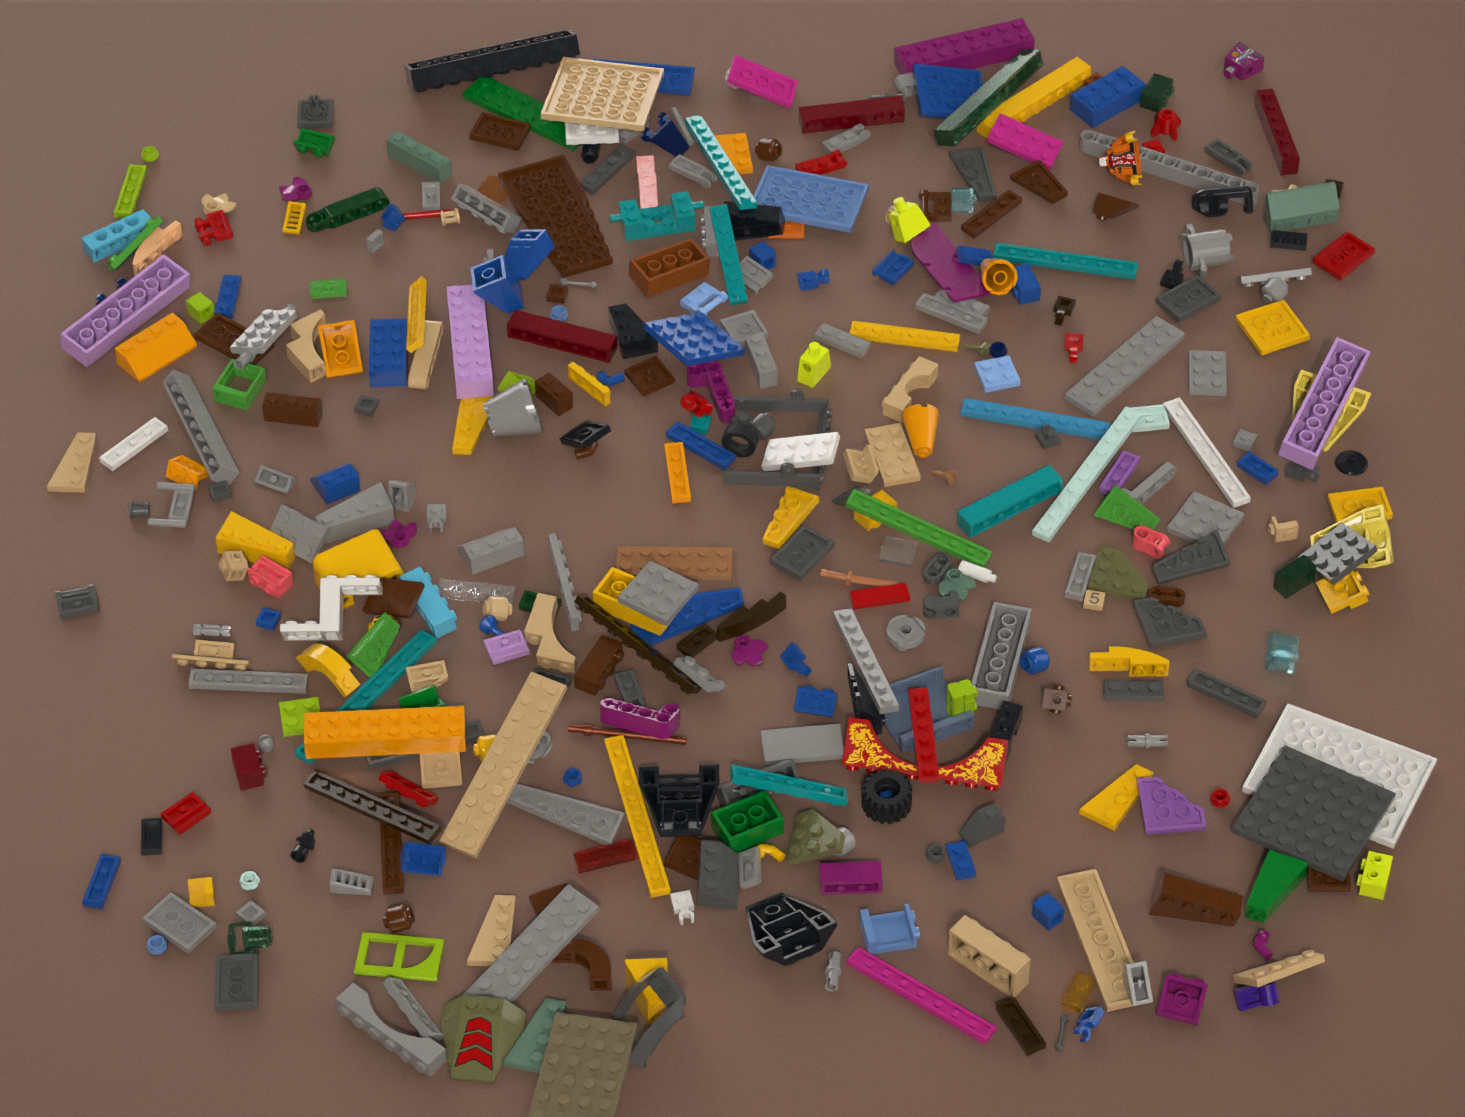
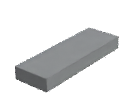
[1064,552,1097,601]

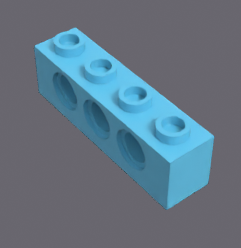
[81,209,151,263]

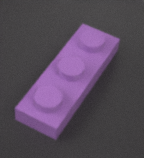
[1099,450,1140,495]

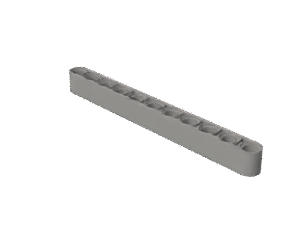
[1079,130,1259,206]

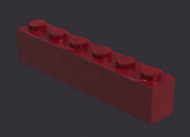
[1254,88,1300,176]
[799,95,905,134]
[507,310,617,363]

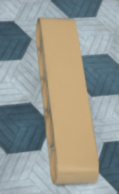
[408,320,444,390]

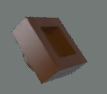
[546,284,568,304]

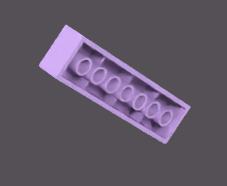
[60,254,190,367]
[447,284,494,399]
[1278,337,1371,470]

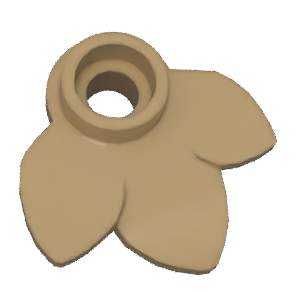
[202,193,236,215]

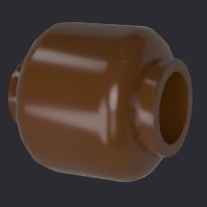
[755,138,782,161]
[383,904,415,933]

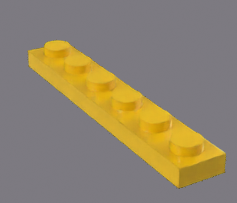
[406,276,427,353]
[849,321,960,352]

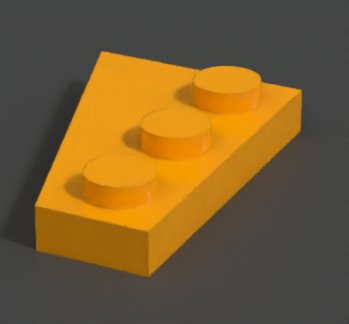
[715,133,753,174]

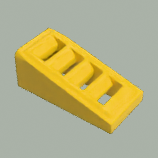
[282,201,307,235]

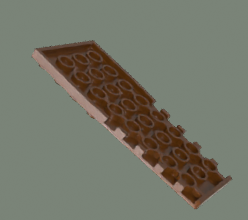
[498,155,613,278]

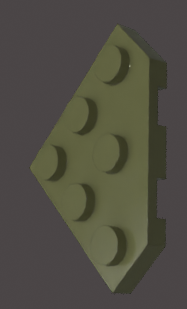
[1088,545,1149,601]
[786,809,845,866]

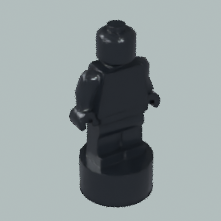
[290,829,315,863]

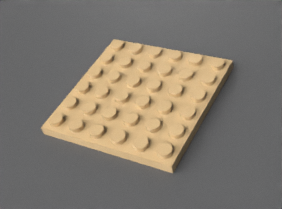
[541,57,664,131]

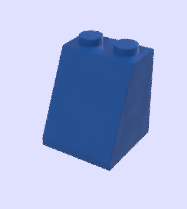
[470,255,524,314]

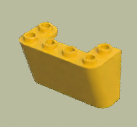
[313,529,404,609]

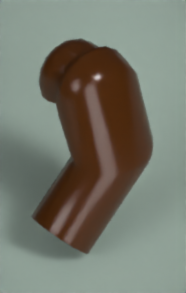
[575,441,598,459]

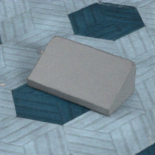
[254,465,298,494]

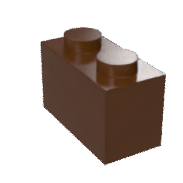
[535,373,573,416]

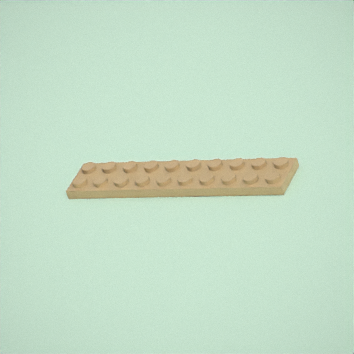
[440,672,568,858]

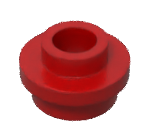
[1210,789,1230,808]

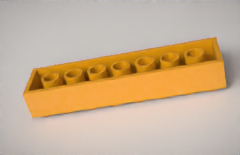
[304,706,466,759]

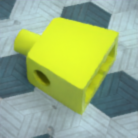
[889,197,931,243]
[797,342,831,388]

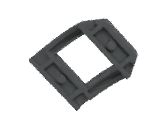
[611,967,686,1068]

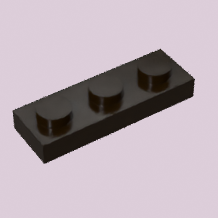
[996,997,1046,1056]

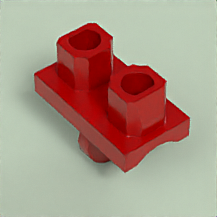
[680,390,713,418]

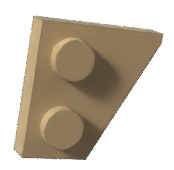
[406,660,448,693]

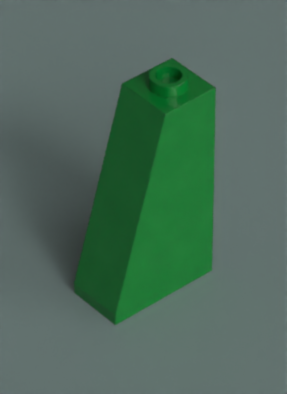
[1245,850,1308,923]

